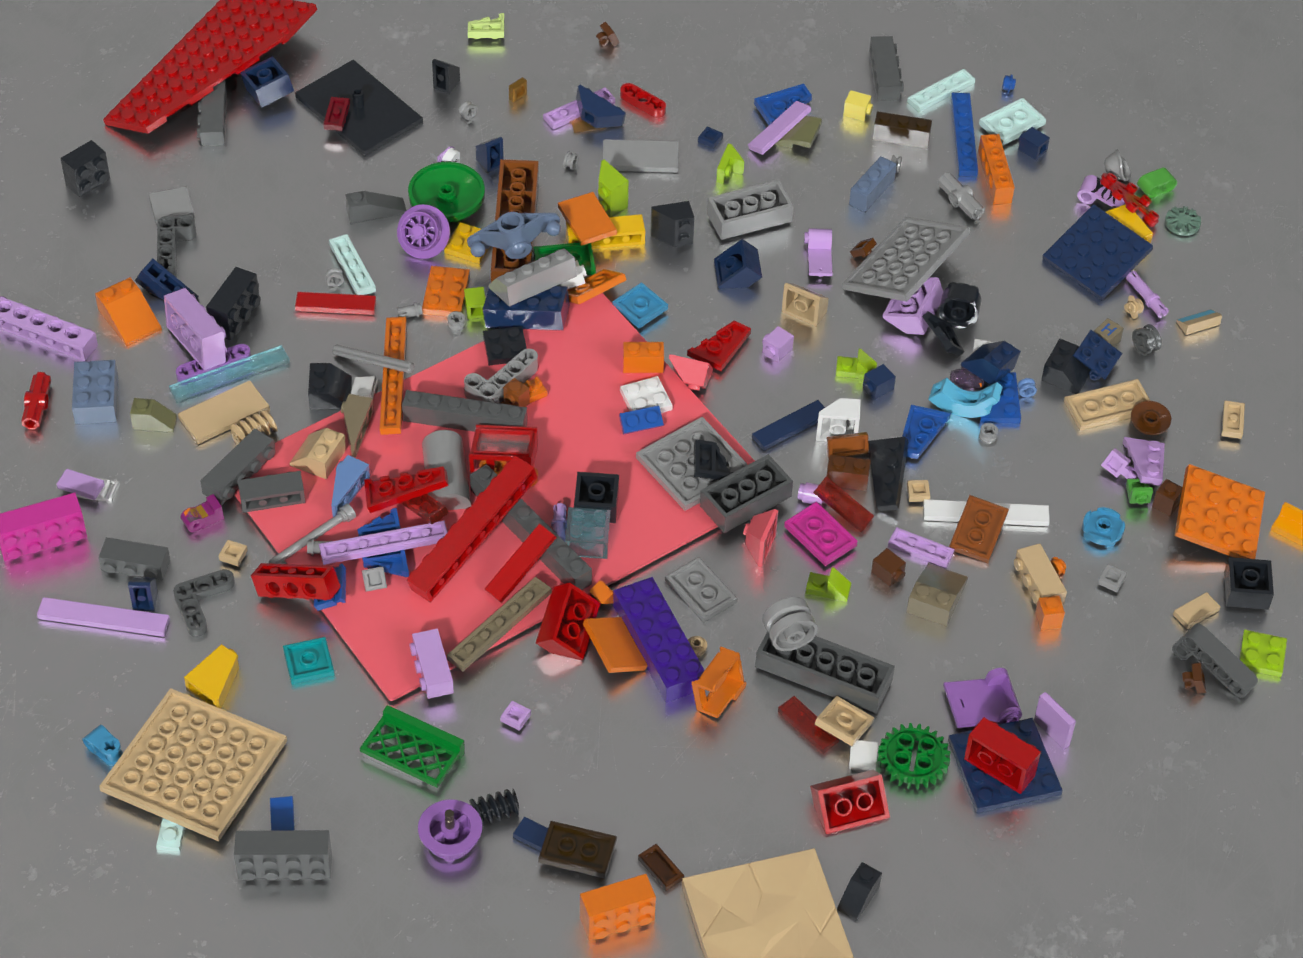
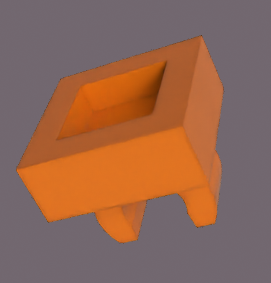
[523,376,547,403]

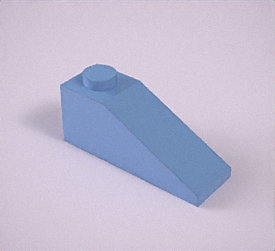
[331,455,370,517]

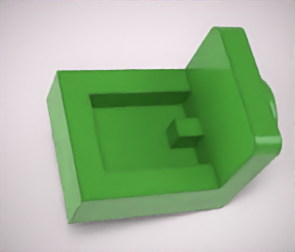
[1126,479,1153,504]

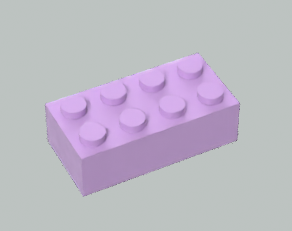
[164,288,227,370]

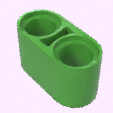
[1137,167,1177,199]

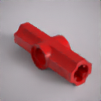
[21,372,51,430]

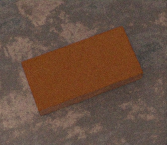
[827,432,869,458]

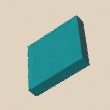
[283,637,335,685]

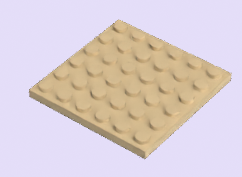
[99,688,287,842]

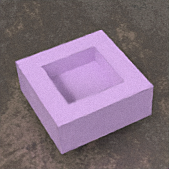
[500,701,531,731]

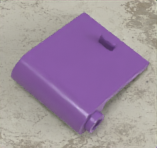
[943,668,1022,728]

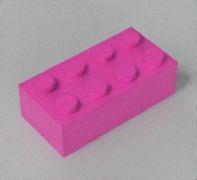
[0,493,87,561]

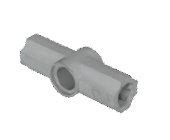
[938,172,985,221]

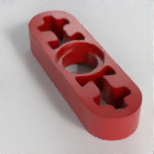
[620,83,666,118]

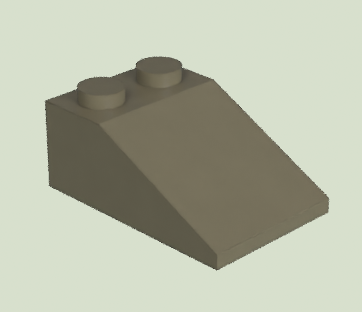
[907,563,968,627]

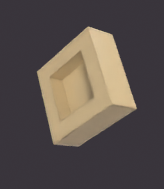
[907,480,930,502]
[219,540,248,567]

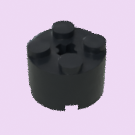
[939,282,981,329]

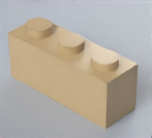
[1014,543,1067,605]

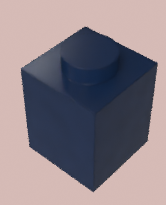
[1018,127,1050,160]
[863,364,896,400]

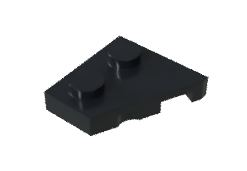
[922,311,964,357]
[694,439,734,480]

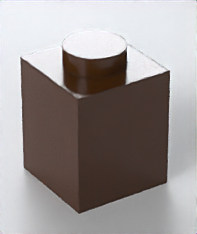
[1152,479,1182,516]
[871,548,906,587]

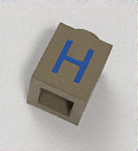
[1094,318,1124,347]

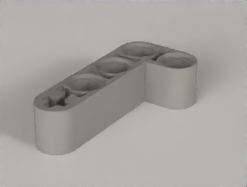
[464,348,538,404]

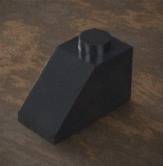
[432,59,460,94]
[837,862,882,921]

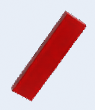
[295,292,376,315]
[484,523,557,603]

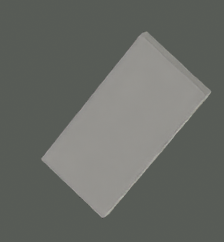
[603,139,678,173]

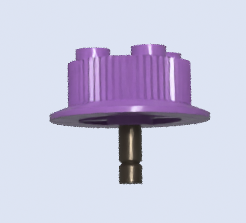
[418,800,482,861]

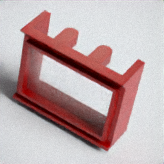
[469,425,538,472]

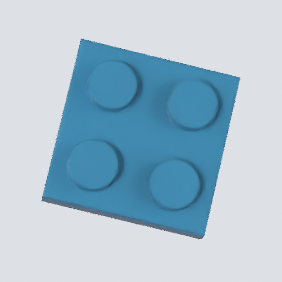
[612,282,668,329]

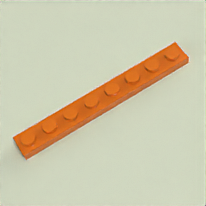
[380,317,407,435]

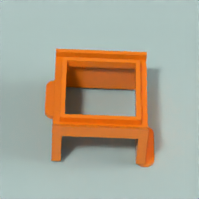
[691,646,746,718]

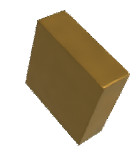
[509,77,527,102]

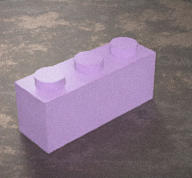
[409,628,454,699]

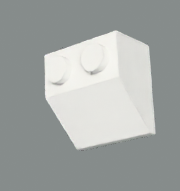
[816,398,861,442]

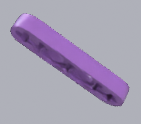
[176,344,251,384]

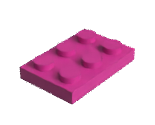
[784,502,858,566]

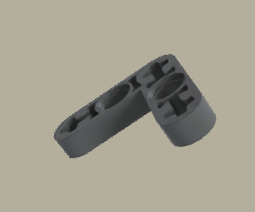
[173,569,235,637]

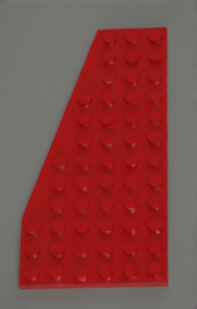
[103,0,317,134]

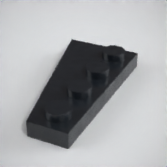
[868,437,909,512]

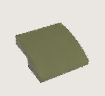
[775,116,822,149]

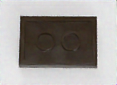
[538,821,617,878]

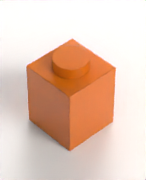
[1035,596,1065,630]

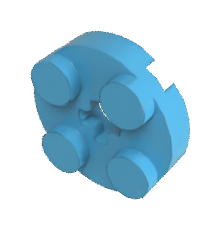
[1082,507,1125,547]

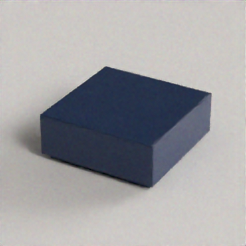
[698,126,723,149]

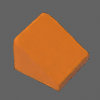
[590,580,613,604]

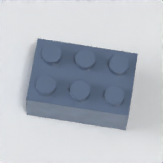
[72,360,118,424]

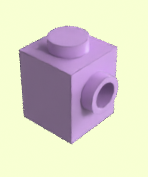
[762,326,794,362]

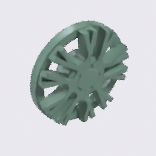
[1165,206,1201,236]

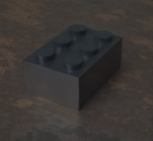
[206,267,261,341]

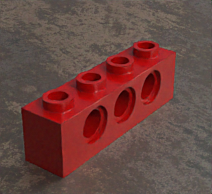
[251,563,341,600]

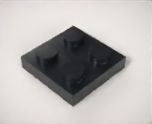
[483,326,527,366]

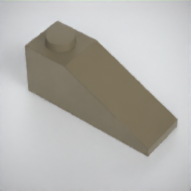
[341,394,374,457]

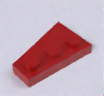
[687,321,751,371]

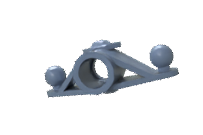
[467,212,561,259]

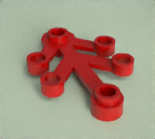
[1100,172,1159,228]

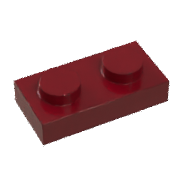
[323,97,350,131]

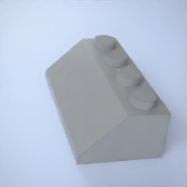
[489,249,577,306]

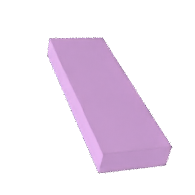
[888,527,955,569]

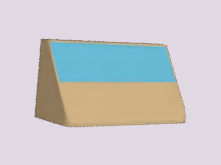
[1176,309,1222,335]

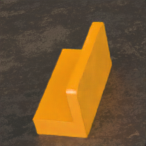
[1271,502,1303,546]

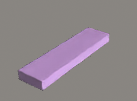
[543,87,615,130]
[748,101,811,155]

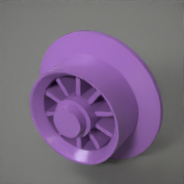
[397,204,450,259]

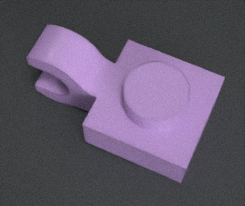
[1101,448,1138,479]

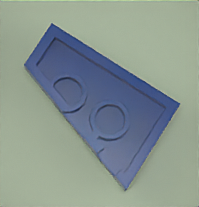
[902,405,951,459]

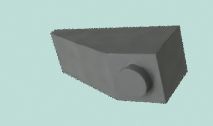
[345,191,407,224]

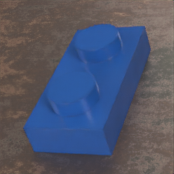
[619,406,664,435]

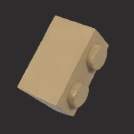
[782,283,829,326]
[290,428,346,479]

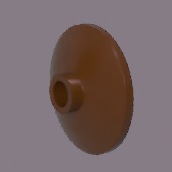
[1131,401,1172,435]

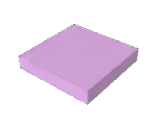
[1034,692,1076,750]

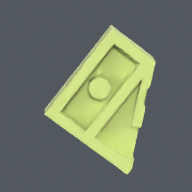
[468,13,504,39]

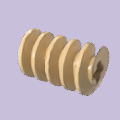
[231,410,278,445]

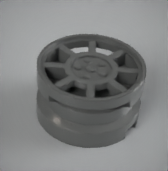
[1132,324,1162,355]

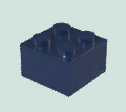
[240,56,294,108]

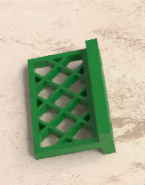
[360,705,465,788]

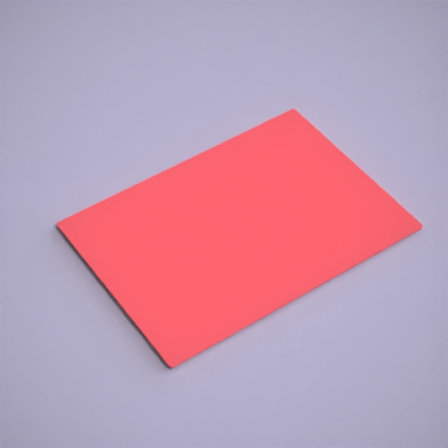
[234,293,755,701]

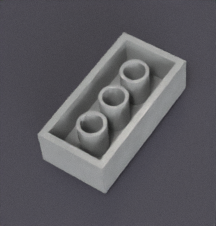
[707,180,793,240]

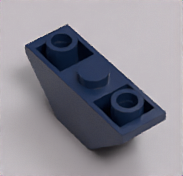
[576,84,626,128]

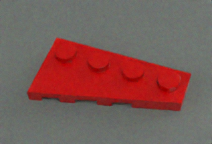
[364,466,449,513]

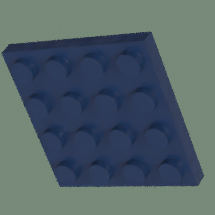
[1043,204,1153,301]
[948,718,1063,813]

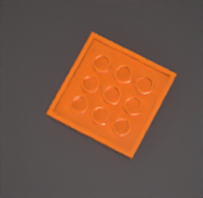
[1174,464,1265,559]

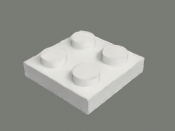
[620,376,672,413]

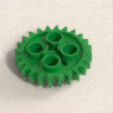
[878,723,951,789]

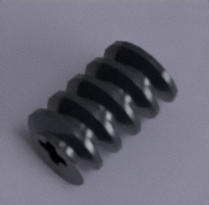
[469,789,519,826]

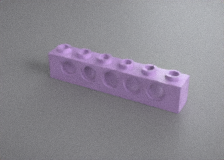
[0,296,98,361]

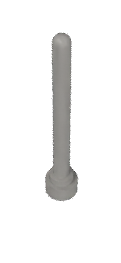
[269,503,356,564]

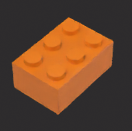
[580,874,656,940]

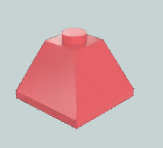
[669,354,713,391]
[743,509,778,567]

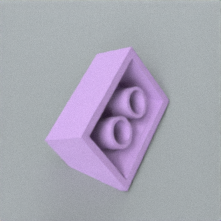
[882,277,943,335]

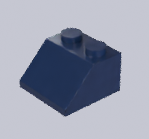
[714,239,762,289]
[961,341,1021,385]

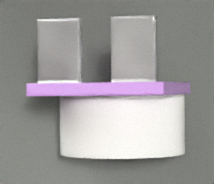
[431,143,460,164]

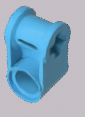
[82,724,123,766]

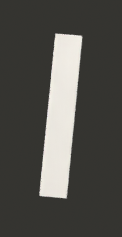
[923,499,1050,526]

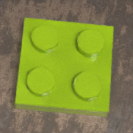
[1239,629,1287,678]

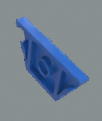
[357,508,409,577]

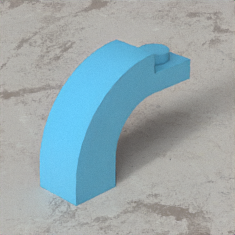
[928,378,1003,418]

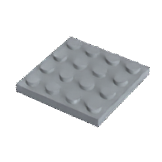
[636,417,748,511]

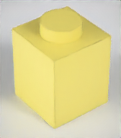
[843,90,873,121]

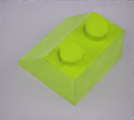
[598,159,629,217]

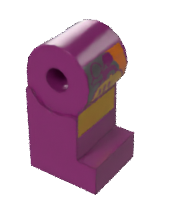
[180,494,224,532]

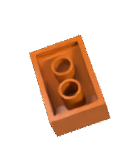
[95,277,162,346]

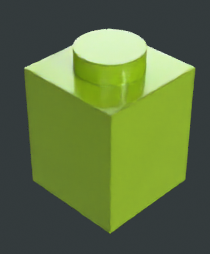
[464,287,486,319]

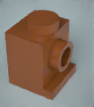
[501,378,530,407]

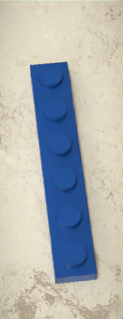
[951,93,978,177]

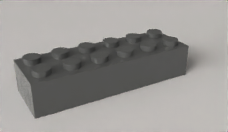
[755,631,895,713]

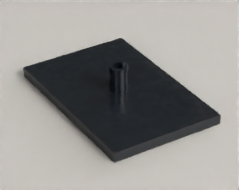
[295,60,423,157]

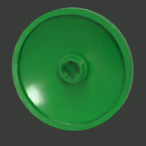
[408,162,485,222]

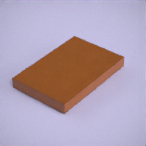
[949,495,1009,563]

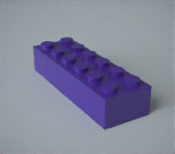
[613,577,705,703]

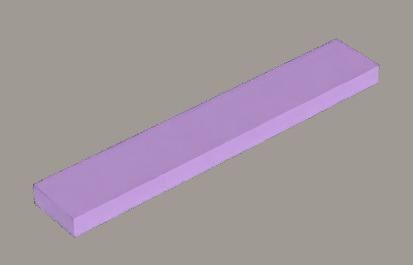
[319,520,448,565]
[37,597,170,637]

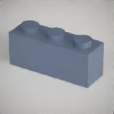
[849,156,897,212]

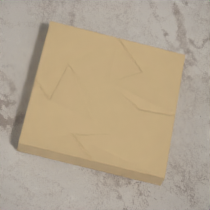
[682,848,854,958]

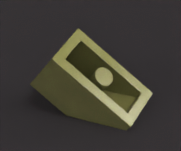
[130,398,177,433]

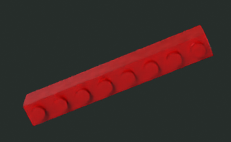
[407,456,538,603]

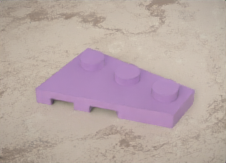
[1123,437,1165,486]

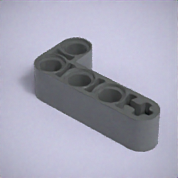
[157,215,197,278]
[1172,623,1258,698]

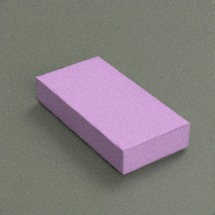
[57,469,105,500]

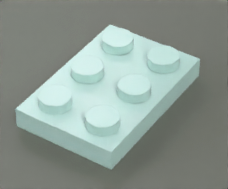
[979,98,1046,146]

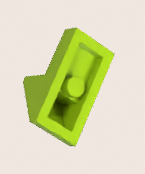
[716,143,744,184]
[836,348,877,379]
[805,567,851,602]

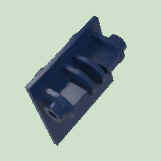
[1073,330,1122,381]

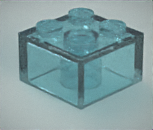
[565,507,611,559]

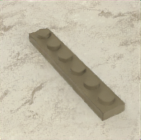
[447,577,551,672]

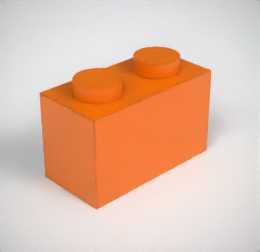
[623,342,664,373]

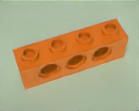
[978,134,1015,205]

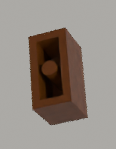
[826,455,871,491]

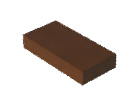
[638,844,684,891]

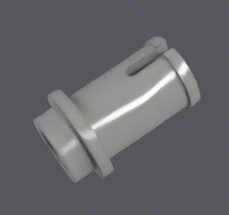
[397,302,423,318]
[307,539,331,556]

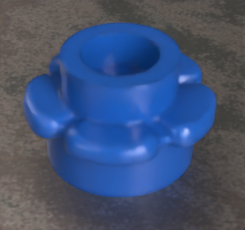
[1002,75,1016,92]

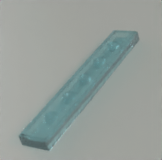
[169,345,290,404]

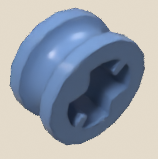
[1017,378,1037,397]

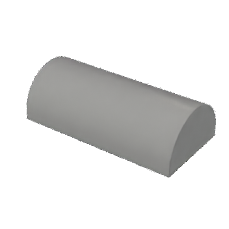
[422,430,471,512]

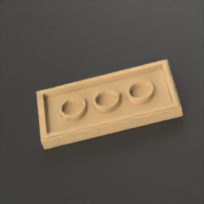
[1064,379,1150,431]
[178,380,270,444]

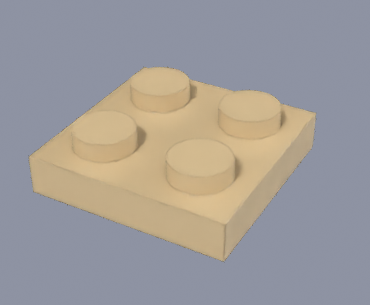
[815,696,874,746]

